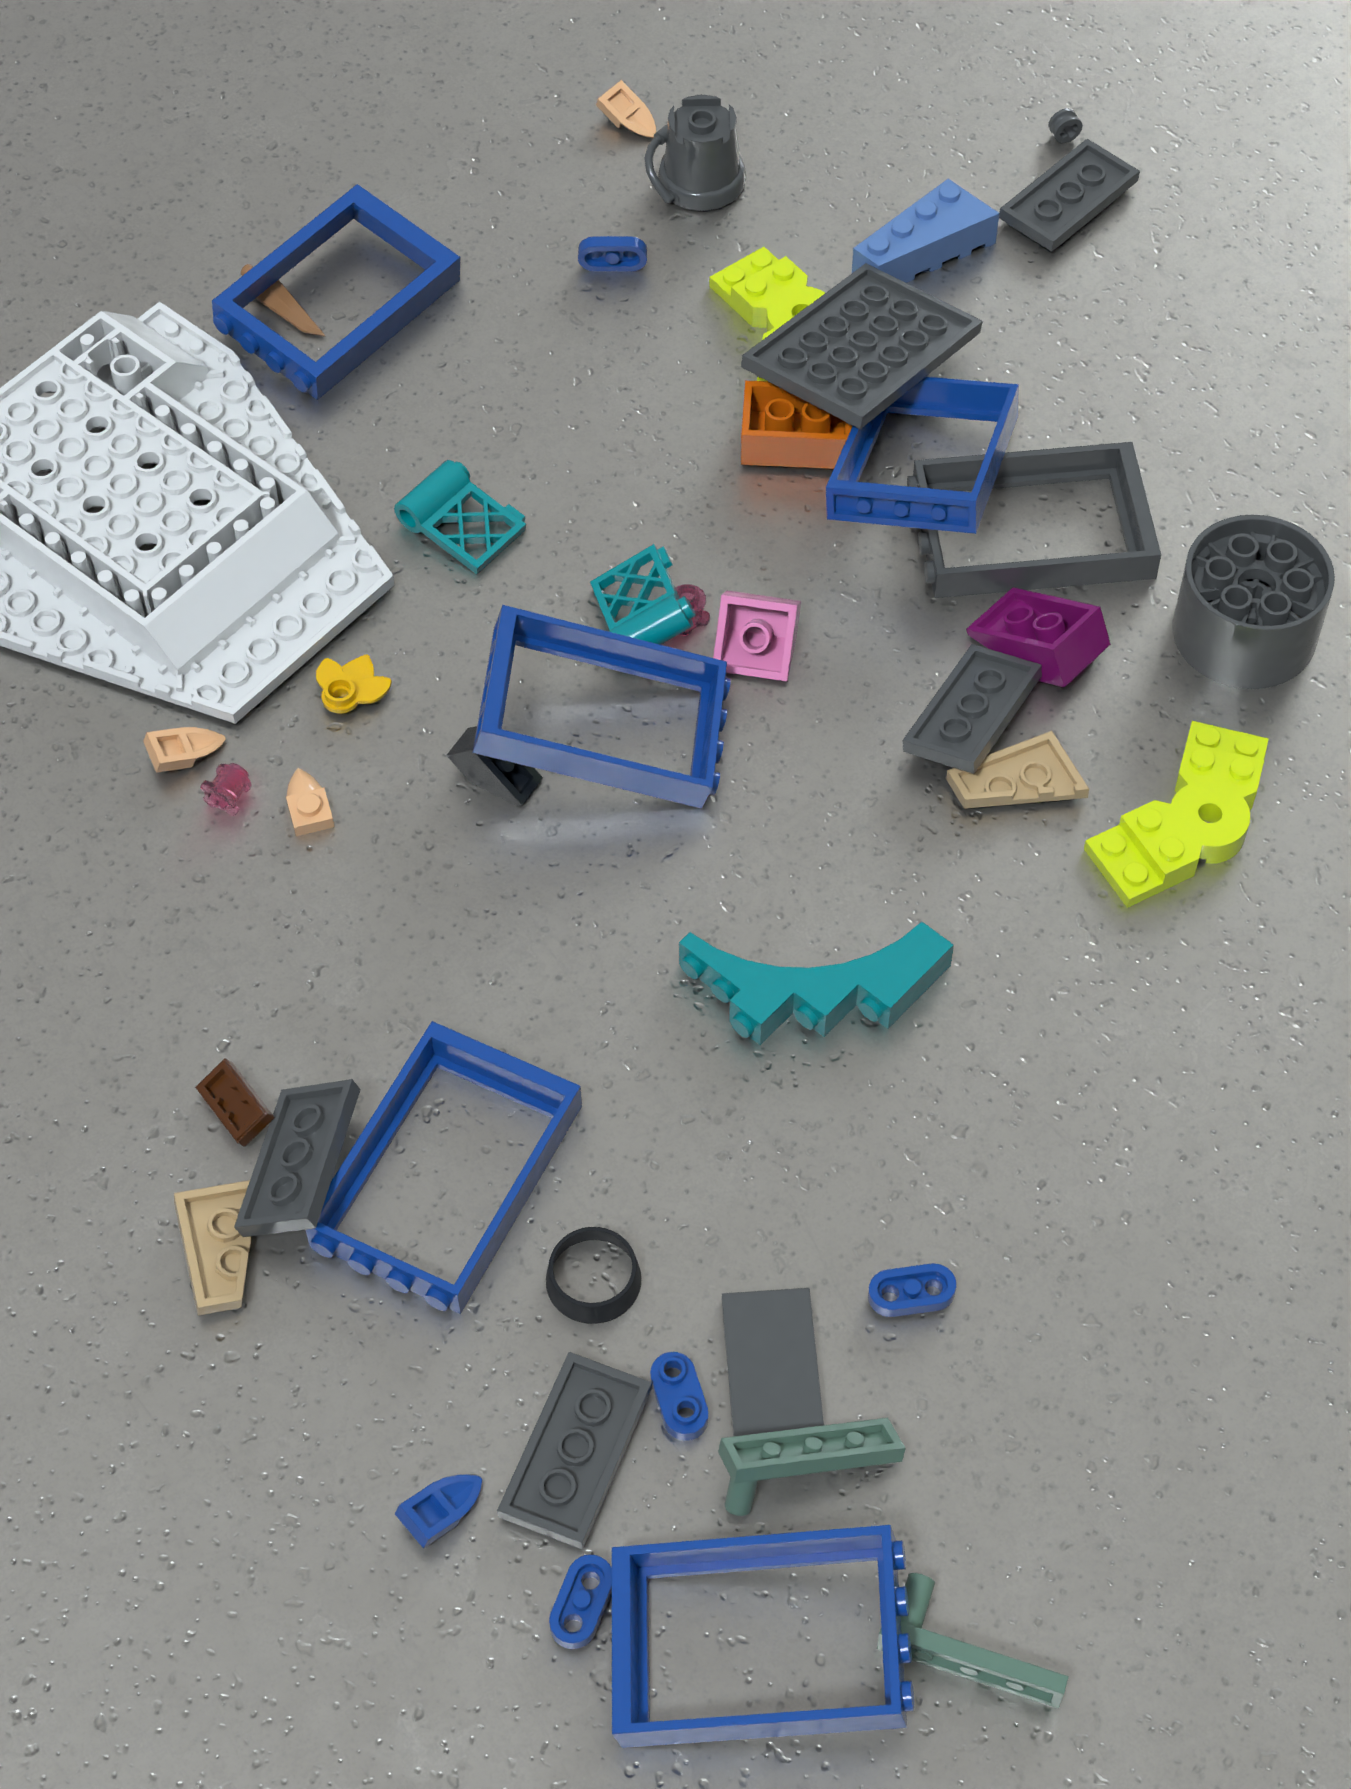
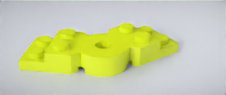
[709,247,825,381]
[1084,721,1269,908]

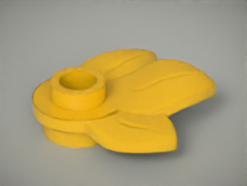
[316,654,392,714]

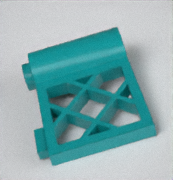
[394,460,526,575]
[590,544,696,645]

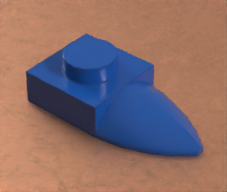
[395,1475,482,1549]

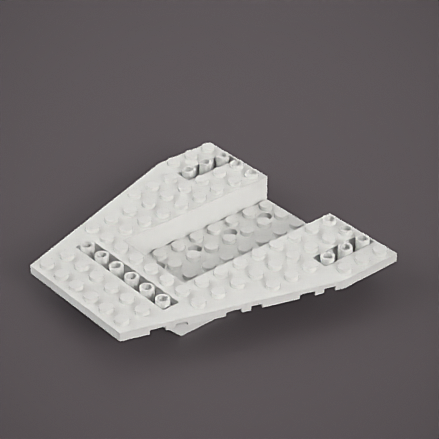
[0,302,395,724]

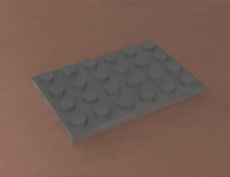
[741,263,983,429]

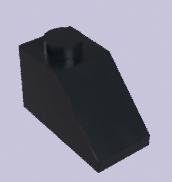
[446,726,543,806]

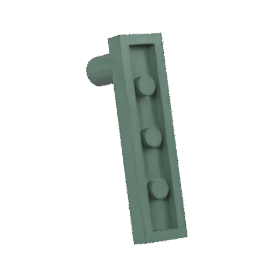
[718,1418,906,1516]
[877,1573,1069,1709]

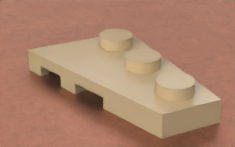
[946,731,1089,809]
[174,1180,252,1316]

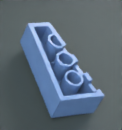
[852,179,999,283]

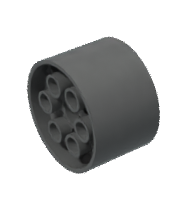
[1172,515,1335,689]

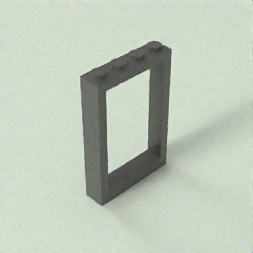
[907,442,1161,598]

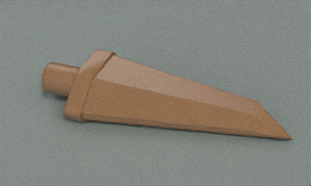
[241,264,325,336]

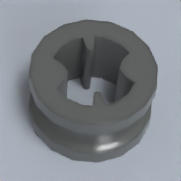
[1048,108,1083,143]

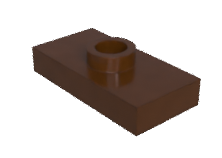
[195,1058,275,1147]

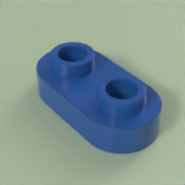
[578,236,647,272]
[868,1263,956,1317]
[650,1352,708,1441]
[549,1555,612,1649]

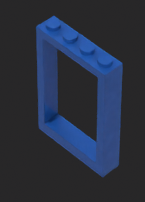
[212,184,461,400]
[826,377,1019,534]
[473,605,731,809]
[305,1021,582,1314]
[612,1525,915,1748]

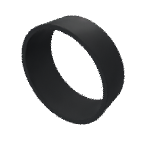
[546,1227,642,1324]

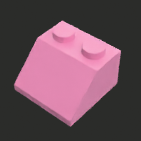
[713,590,801,681]

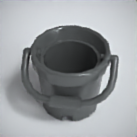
[644,94,746,211]

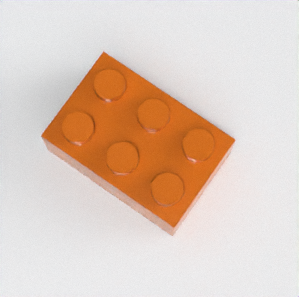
[741,380,852,469]

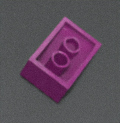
[966,587,1111,687]

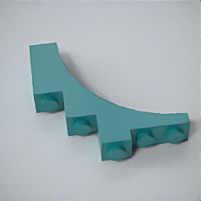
[679,922,954,1045]

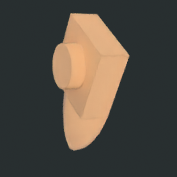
[596,80,656,138]
[143,727,226,773]
[286,768,335,837]

